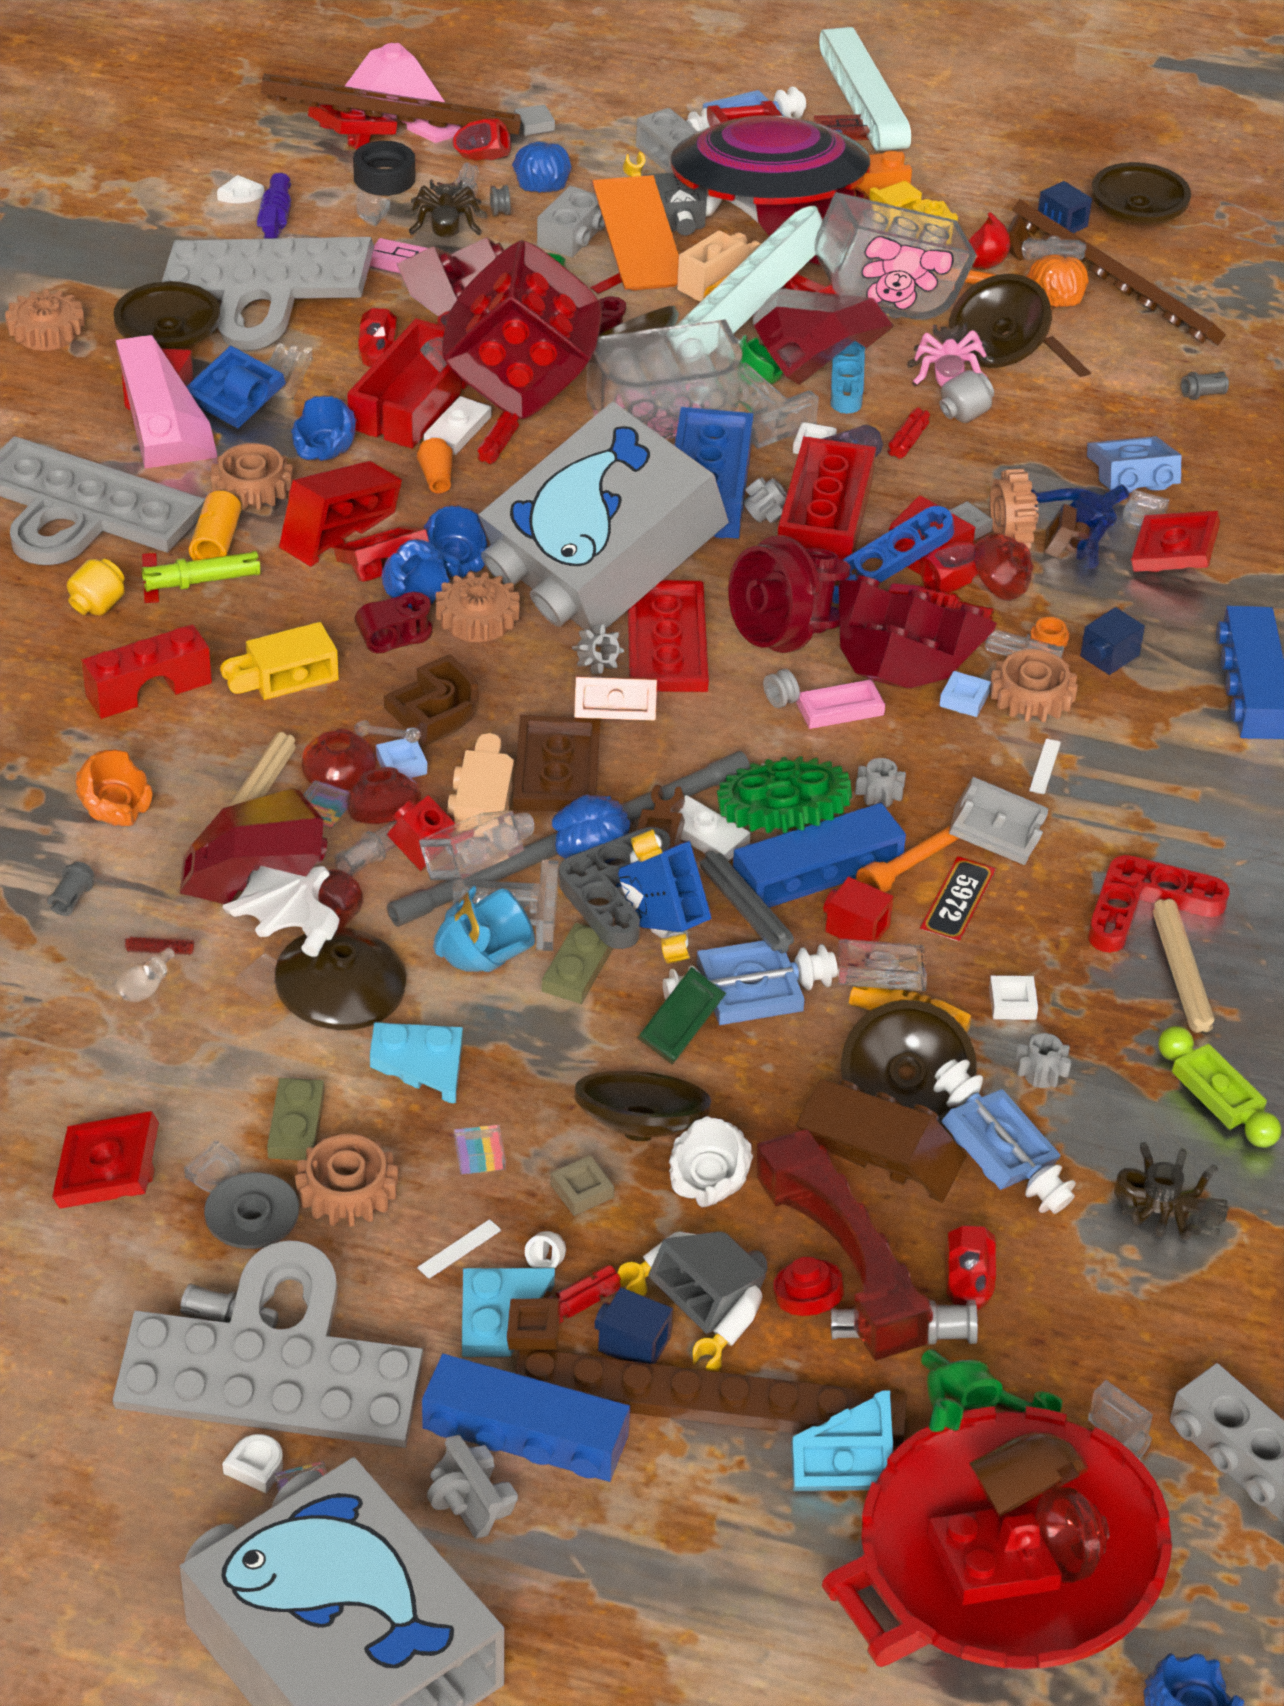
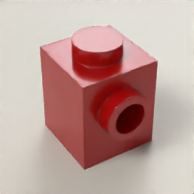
[387,795,463,872]
[823,877,894,951]

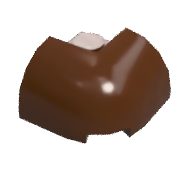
[384,654,479,748]
[969,1432,1089,1517]

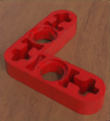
[1088,855,1229,953]

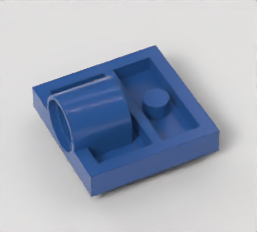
[186,345,286,429]

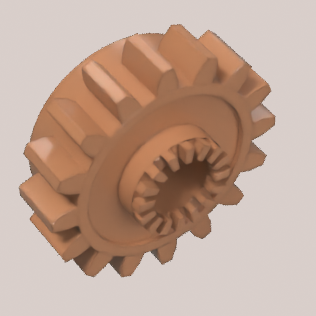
[5,289,85,351]
[211,443,293,510]
[989,469,1039,552]
[436,572,520,642]
[990,649,1078,722]
[295,1134,398,1227]

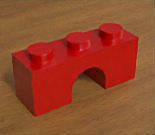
[81,624,212,719]

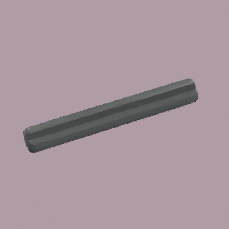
[700,851,794,954]

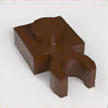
[637,785,685,847]

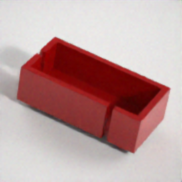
[347,318,468,449]

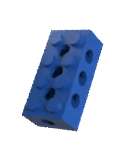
[675,407,754,539]

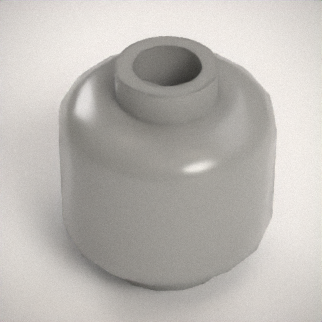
[939,370,994,423]

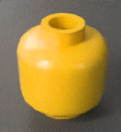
[67,558,125,616]

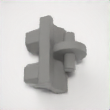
[426,1435,518,1539]

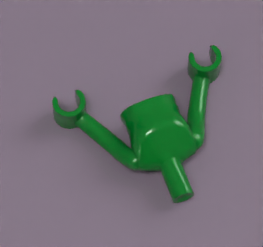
[921,1349,1062,1432]

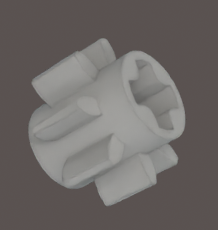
[743,477,787,523]
[572,624,624,674]
[855,758,906,808]
[1015,1033,1072,1088]

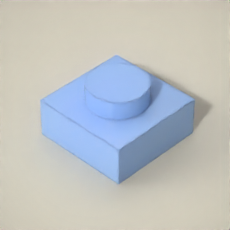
[940,671,991,717]
[376,736,427,783]

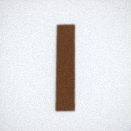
[1043,336,1091,377]

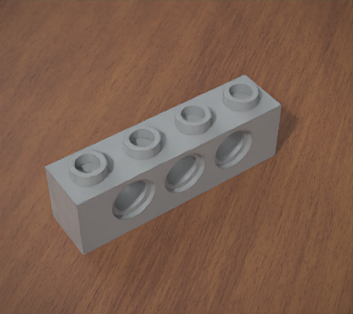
[1169,1363,1284,1524]

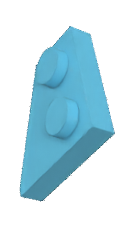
[370,1022,463,1103]
[462,1268,555,1357]
[791,1391,893,1491]

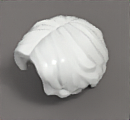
[669,1116,753,1207]

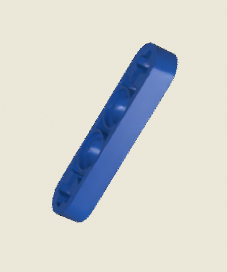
[832,506,954,604]

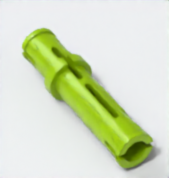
[142,551,260,592]

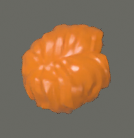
[1027,254,1089,308]
[76,749,152,826]

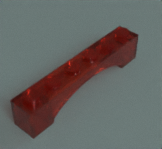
[757,1129,933,1361]

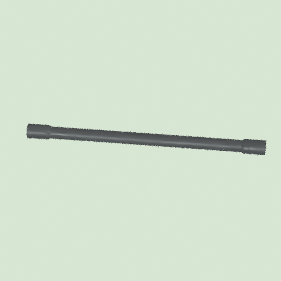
[387,751,750,927]

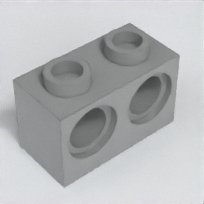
[636,108,698,173]
[537,186,605,258]

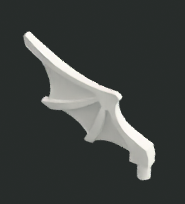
[222,866,339,957]

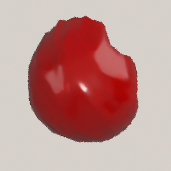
[963,212,1011,270]

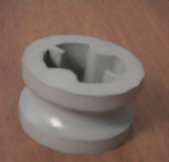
[763,669,800,709]

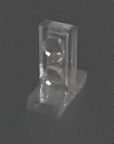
[731,362,819,449]
[453,860,559,951]

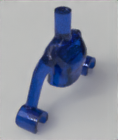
[1031,484,1129,569]

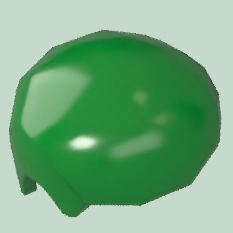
[733,335,783,386]

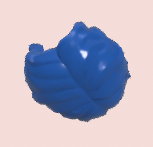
[512,141,572,193]
[291,396,357,461]
[424,506,488,578]
[382,539,450,609]
[552,794,630,864]
[1143,1653,1244,1706]

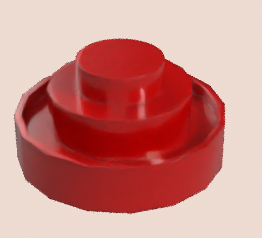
[773,1257,844,1316]

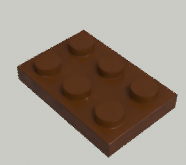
[513,715,600,812]

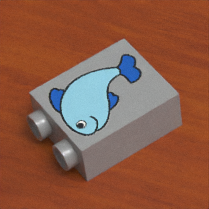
[478,401,729,633]
[179,1457,504,1706]

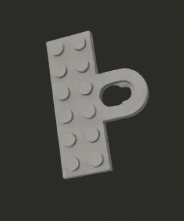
[162,237,374,351]
[0,436,205,565]
[112,1241,424,1448]

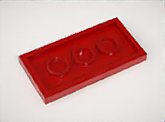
[627,580,709,692]

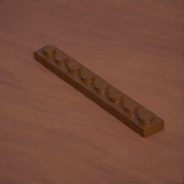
[261,73,521,137]
[1012,199,1226,346]
[515,1350,907,1447]

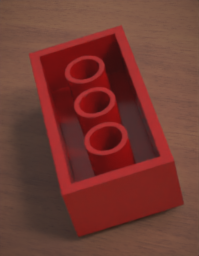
[778,436,876,560]

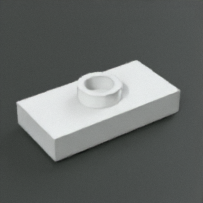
[424,396,491,455]
[678,795,751,861]

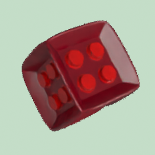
[442,240,602,420]

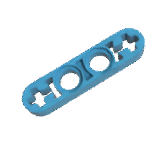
[830,341,865,414]

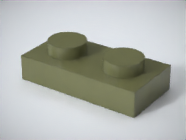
[542,923,613,1004]
[267,1078,325,1160]

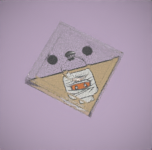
[837,939,927,992]

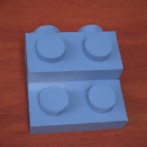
[1087,436,1181,494]

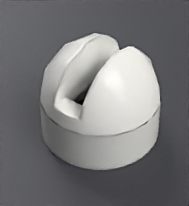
[525,1231,566,1268]

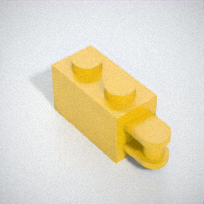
[220,622,339,700]

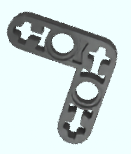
[559,827,670,949]

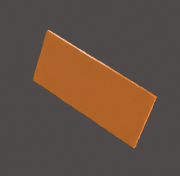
[592,175,679,291]

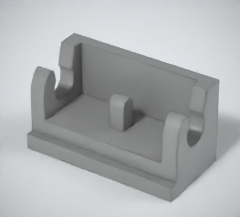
[949,777,1049,865]

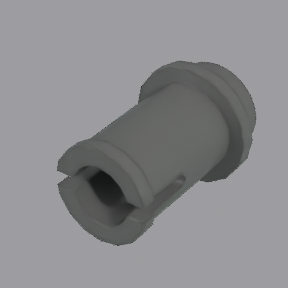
[1181,371,1229,400]
[47,862,94,916]

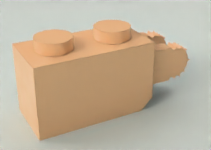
[677,230,761,302]
[447,732,514,841]

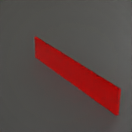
[590,273,622,294]
[142,553,159,603]

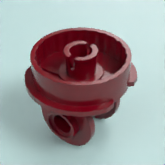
[728,535,851,653]

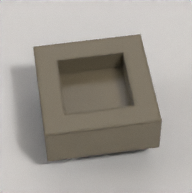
[550,1155,614,1216]

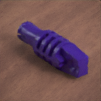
[257,173,291,239]

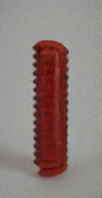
[125,936,194,956]

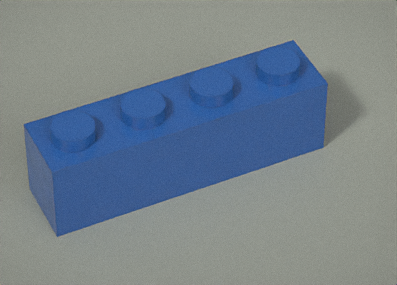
[1216,606,1284,739]
[733,803,906,908]
[422,1353,630,1482]

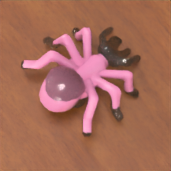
[907,323,994,387]

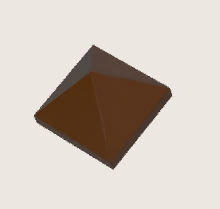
[1007,215,1033,261]

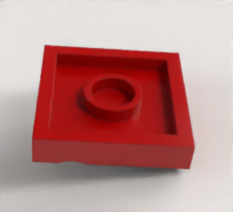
[308,103,397,150]
[1131,511,1220,572]
[333,525,429,582]
[52,1111,159,1209]
[927,1504,1062,1605]

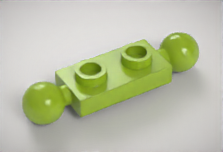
[1158,1026,1282,1148]

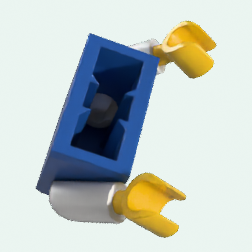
[615,829,712,964]

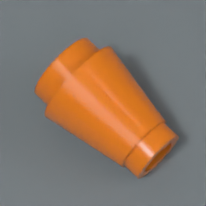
[417,438,453,493]

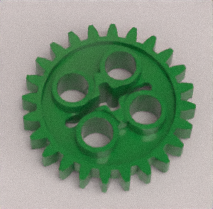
[717,756,852,833]

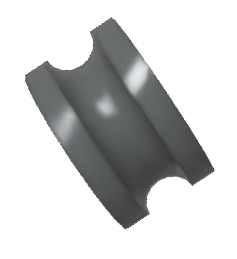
[490,185,511,216]

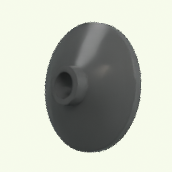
[204,1172,299,1249]

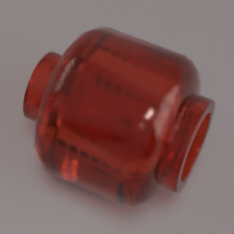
[318,869,364,927]

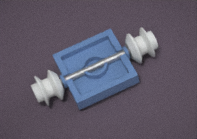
[686,86,806,131]
[663,940,838,1025]
[933,1059,1076,1214]

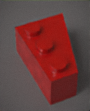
[279,461,402,567]

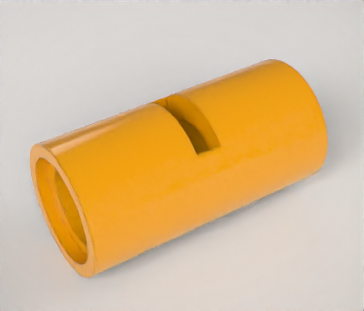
[189,491,242,560]

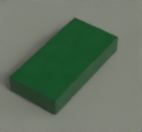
[637,967,726,1064]

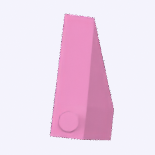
[345,43,461,143]
[116,335,217,469]

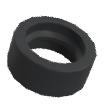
[353,140,416,196]

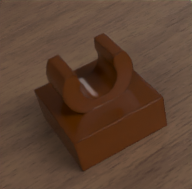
[1044,504,1090,558]
[507,1298,560,1351]

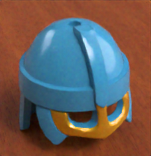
[433,885,535,972]

